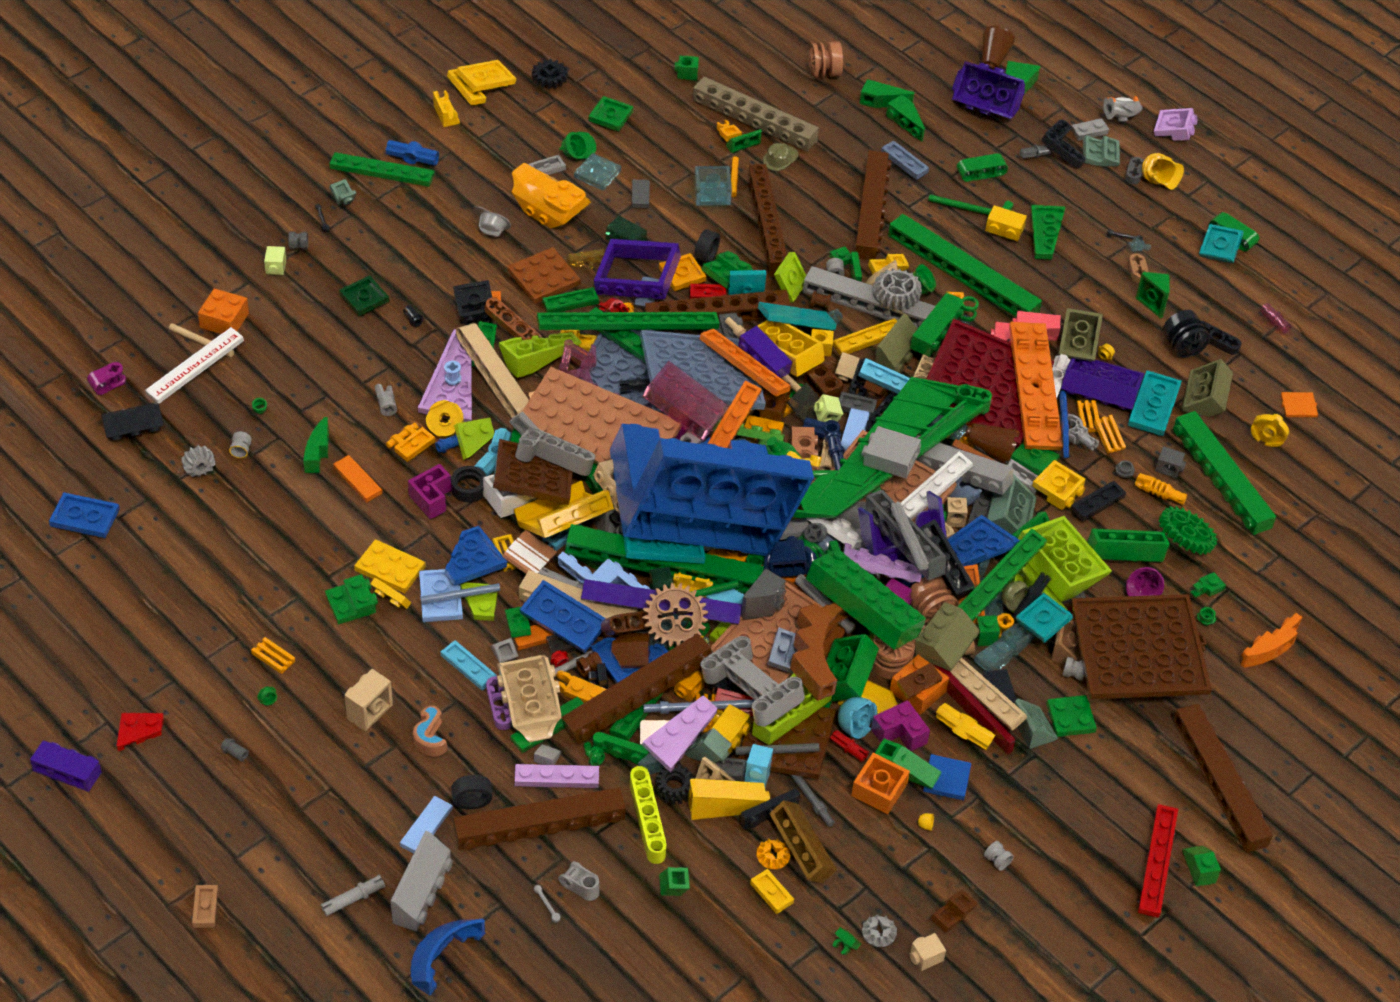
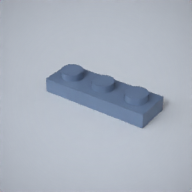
[881,141,929,180]

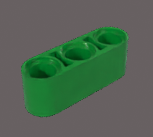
[956,153,1008,182]
[1209,212,1259,252]

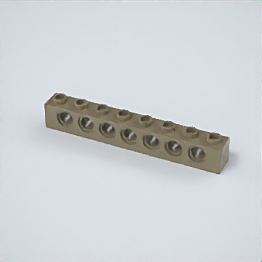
[693,77,819,152]

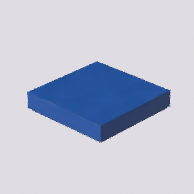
[923,754,971,800]

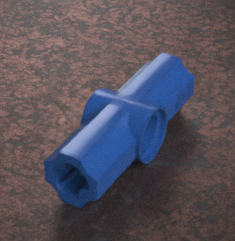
[386,140,439,165]

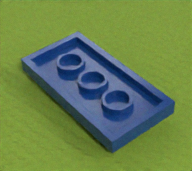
[520,580,605,653]

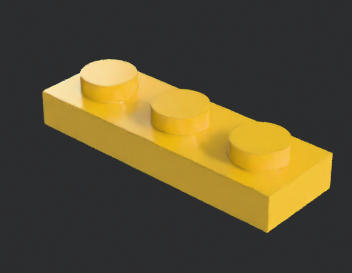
[447,69,486,105]

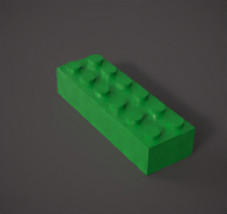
[806,548,926,650]

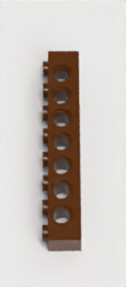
[748,164,787,278]
[645,290,791,330]

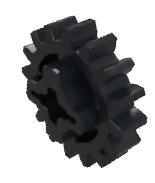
[532,59,568,89]

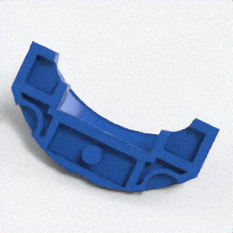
[411,919,485,996]

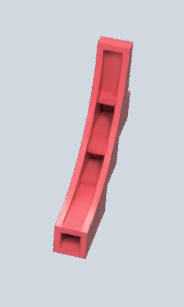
[990,311,1060,343]

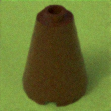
[982,25,1015,70]
[964,423,1019,465]

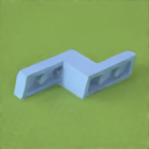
[558,552,650,589]

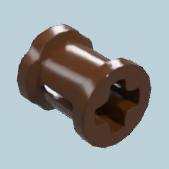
[810,291,831,310]

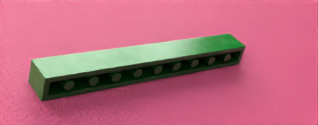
[888,214,1042,317]
[565,524,764,594]

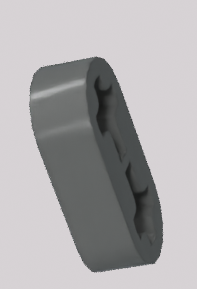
[1125,157,1144,184]

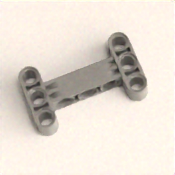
[701,636,805,726]

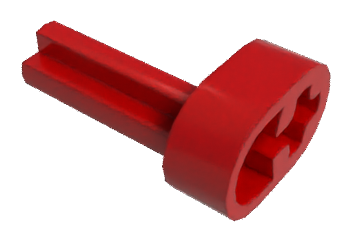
[599,298,629,312]

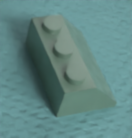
[987,474,1037,535]

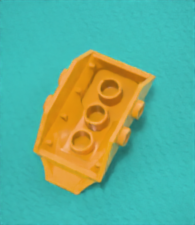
[511,163,591,229]

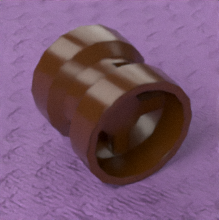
[576,651,602,678]

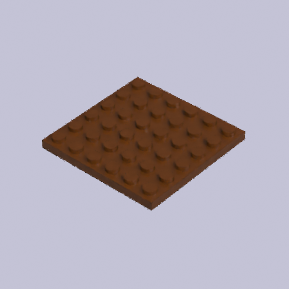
[1071,594,1212,699]

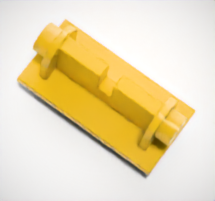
[673,572,713,598]

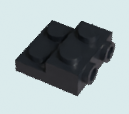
[453,280,495,325]

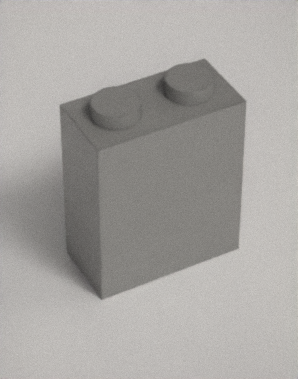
[862,426,921,479]

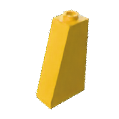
[688,779,770,820]

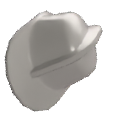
[473,206,511,237]

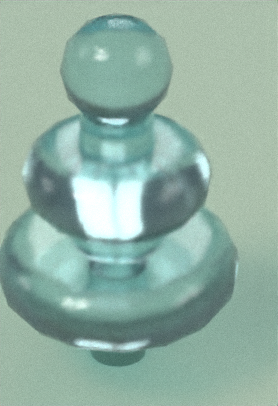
[1128,237,1151,252]
[828,309,843,331]

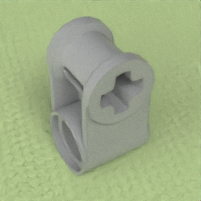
[558,861,600,901]

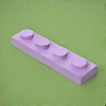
[515,764,599,788]

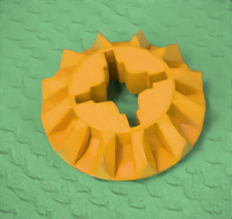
[756,838,790,869]

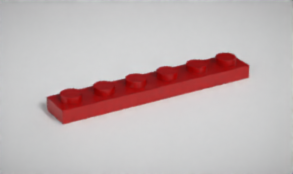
[1138,804,1178,918]

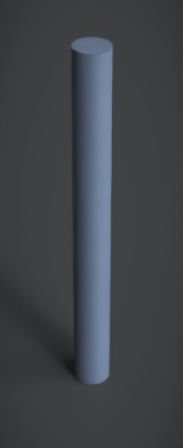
[420,583,500,604]

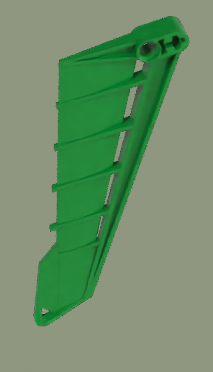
[793,377,992,518]

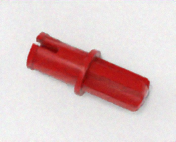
[830,730,869,763]

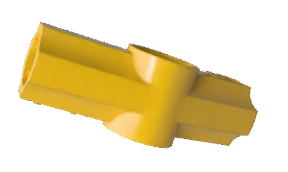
[936,703,995,750]

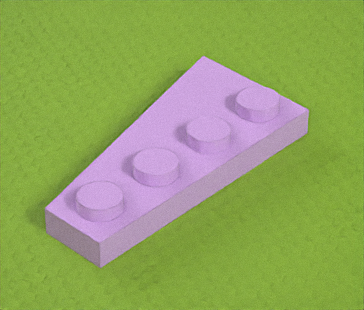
[843,543,922,582]
[642,695,717,773]

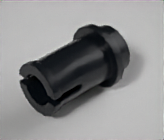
[403,305,423,327]

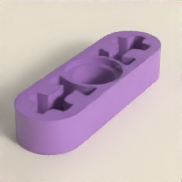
[486,676,512,730]

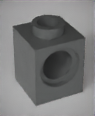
[1155,446,1186,479]

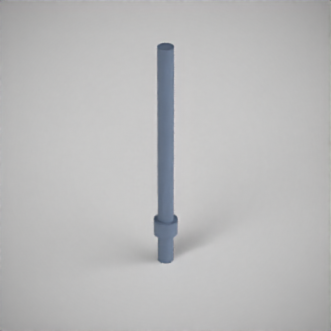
[643,699,755,714]

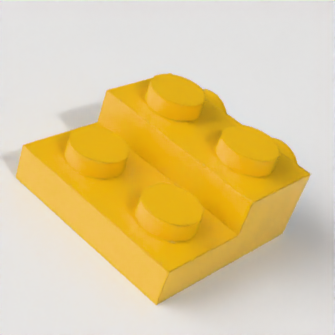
[1032,460,1086,510]

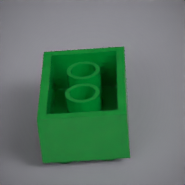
[826,634,879,702]

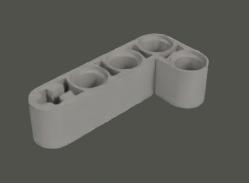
[515,428,595,476]

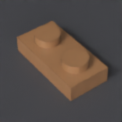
[192,885,219,928]

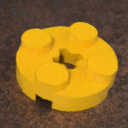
[426,400,464,439]
[1251,414,1289,447]

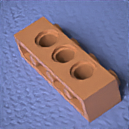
[791,427,819,485]

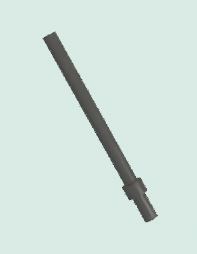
[789,774,835,827]

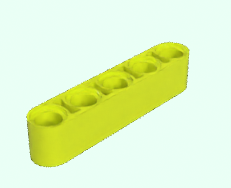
[630,766,666,864]

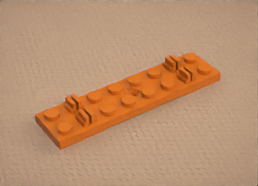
[1009,322,1063,450]

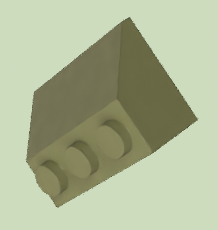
[875,313,917,374]
[1182,359,1233,417]
[915,602,980,671]

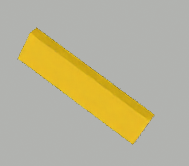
[833,318,897,356]

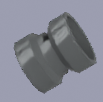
[289,231,308,250]

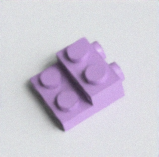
[1154,108,1197,141]

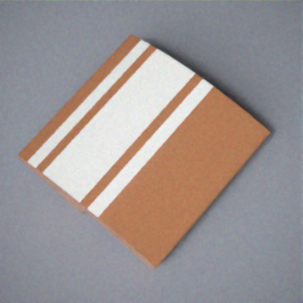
[502,530,557,574]

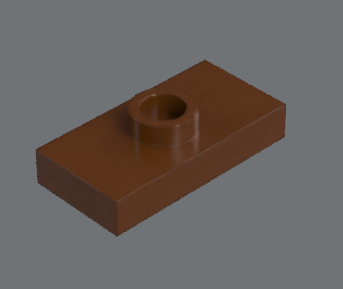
[897,663,943,699]

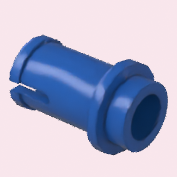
[435,434,459,453]

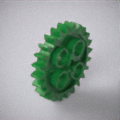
[1158,506,1218,555]

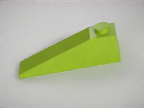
[499,332,581,378]

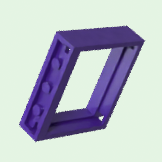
[594,239,681,299]

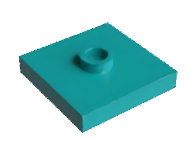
[1199,224,1244,263]
[728,270,766,295]
[1016,593,1073,643]

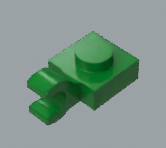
[1190,572,1226,598]

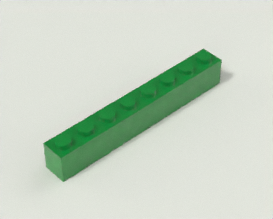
[1173,411,1276,535]

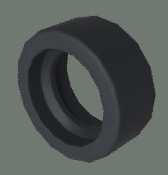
[694,229,720,264]
[451,466,487,502]
[451,775,493,810]

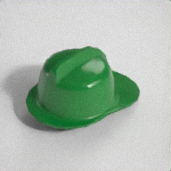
[559,132,596,159]
[913,264,936,295]

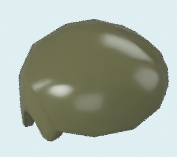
[1001,581,1029,612]

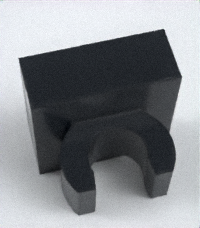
[588,663,609,689]

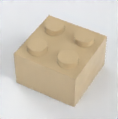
[345,669,393,732]

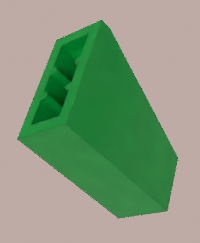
[1006,61,1040,94]

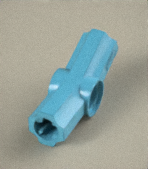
[475,428,511,476]

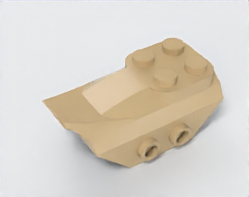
[497,655,562,742]

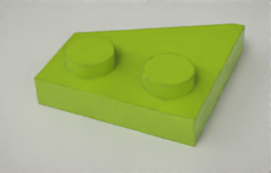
[454,418,494,460]
[460,582,498,621]

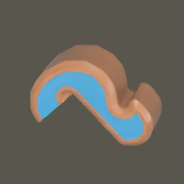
[413,706,447,757]

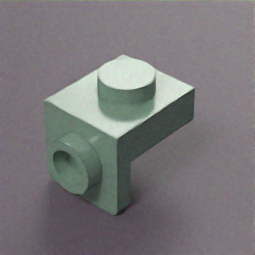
[329,179,357,206]

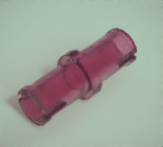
[1261,303,1292,334]

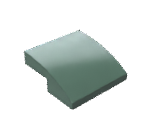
[1083,135,1120,166]

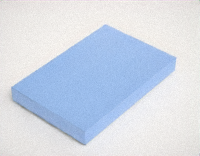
[419,569,463,622]

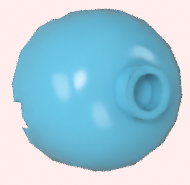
[838,697,877,739]

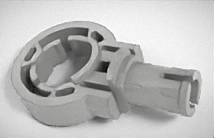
[1059,414,1099,451]

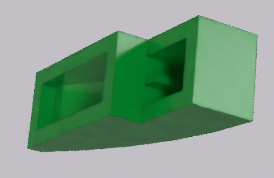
[303,417,329,473]

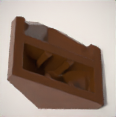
[612,633,651,668]

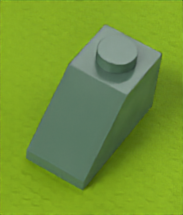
[685,728,732,763]

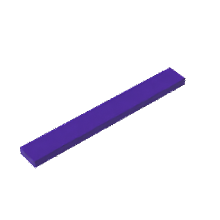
[581,579,742,625]

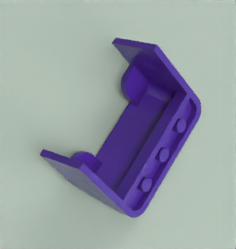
[858,491,947,563]

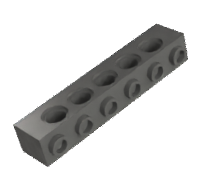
[866,490,946,581]

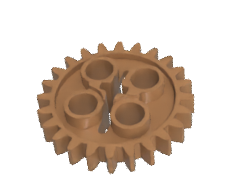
[642,583,708,648]

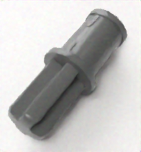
[1019,145,1053,159]

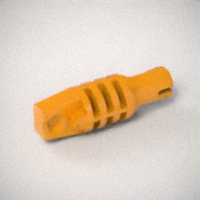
[1135,473,1188,505]

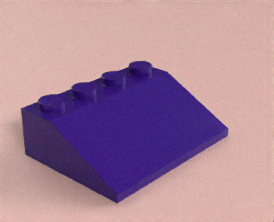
[1061,358,1145,410]

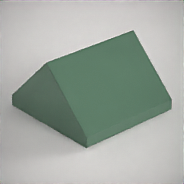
[1015,698,1058,749]

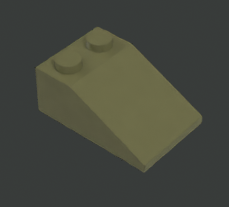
[1058,308,1103,362]

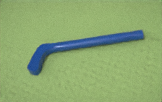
[1059,391,1069,458]

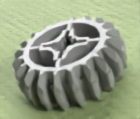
[873,268,922,311]

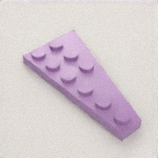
[418,329,472,422]

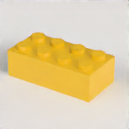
[757,320,825,377]

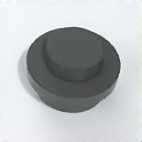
[1115,460,1135,478]

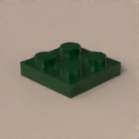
[339,275,389,316]

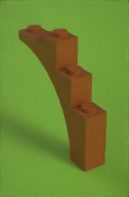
[790,603,851,701]

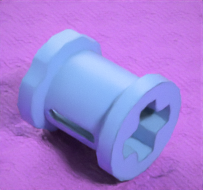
[444,360,461,385]

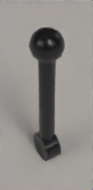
[315,204,330,232]
[1107,229,1143,243]

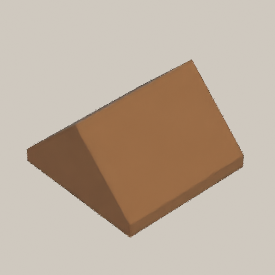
[1051,620,1082,664]

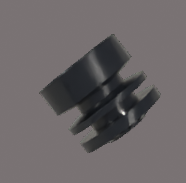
[1162,310,1210,358]

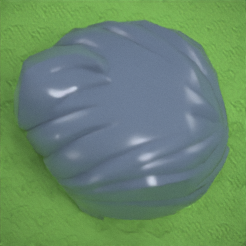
[949,477,982,506]

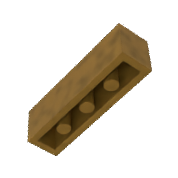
[770,800,837,883]

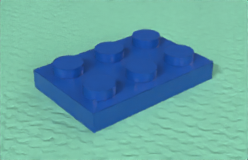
[49,492,120,538]

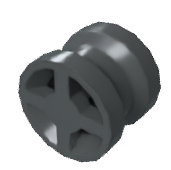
[804,523,827,542]

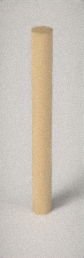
[169,323,234,357]

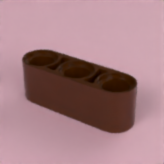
[601,611,661,636]

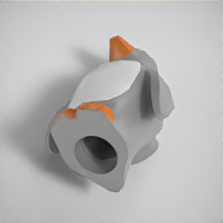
[1103,96,1142,121]

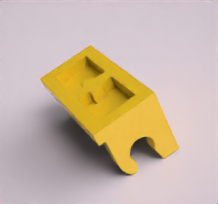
[433,90,460,127]

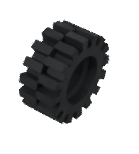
[656,764,694,805]

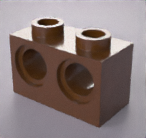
[803,362,844,399]
[757,382,791,422]

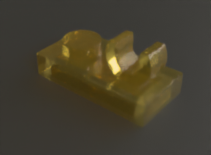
[567,249,604,269]

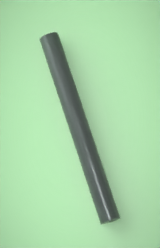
[736,743,819,755]

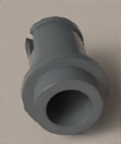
[221,738,249,762]

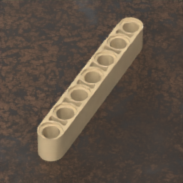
[456,323,529,418]

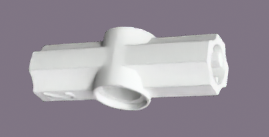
[1052,354,1071,398]

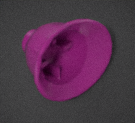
[1126,567,1164,596]

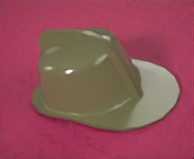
[763,143,798,171]

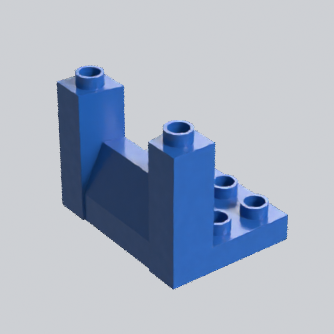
[610,423,814,556]

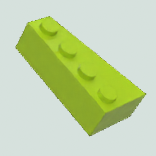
[752,673,832,745]

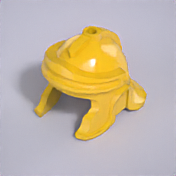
[1142,153,1184,190]

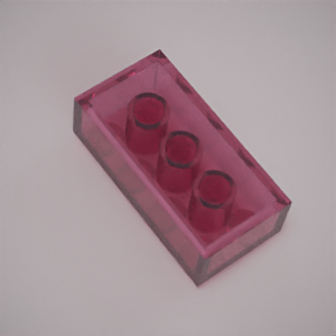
[642,361,730,442]

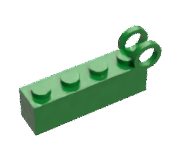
[910,292,979,357]
[1087,529,1170,562]

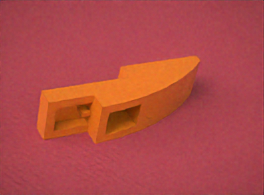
[1241,613,1302,668]

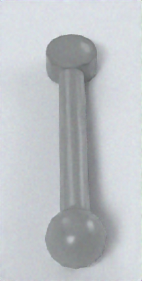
[534,885,560,923]

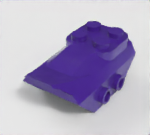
[952,61,1025,119]

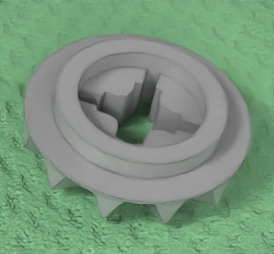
[862,914,897,947]

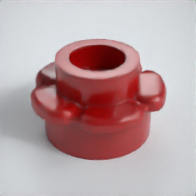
[550,650,569,668]

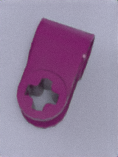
[87,362,126,395]

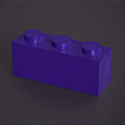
[738,326,793,378]
[30,740,102,792]

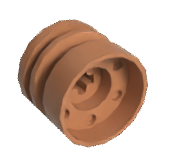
[808,42,843,78]
[910,576,959,626]
[872,635,916,680]

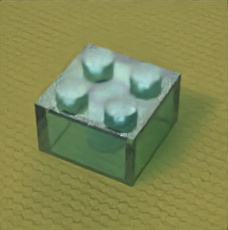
[694,166,732,205]

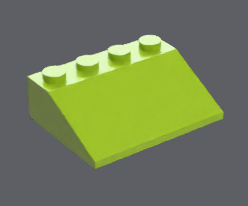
[1018,516,1112,602]

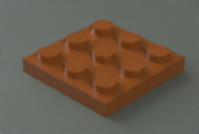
[507,247,581,304]

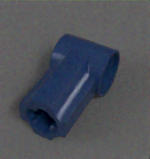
[803,417,840,440]

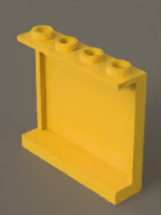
[513,481,614,538]

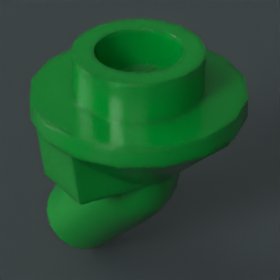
[584,742,605,766]

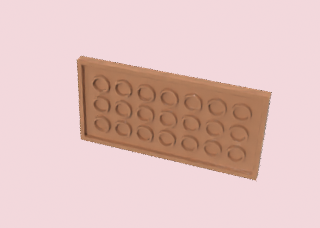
[514,367,683,465]

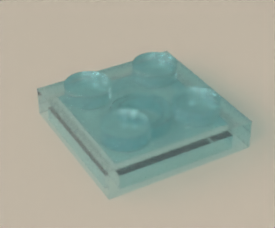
[574,153,621,190]

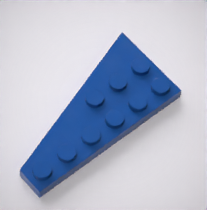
[898,515,1020,588]

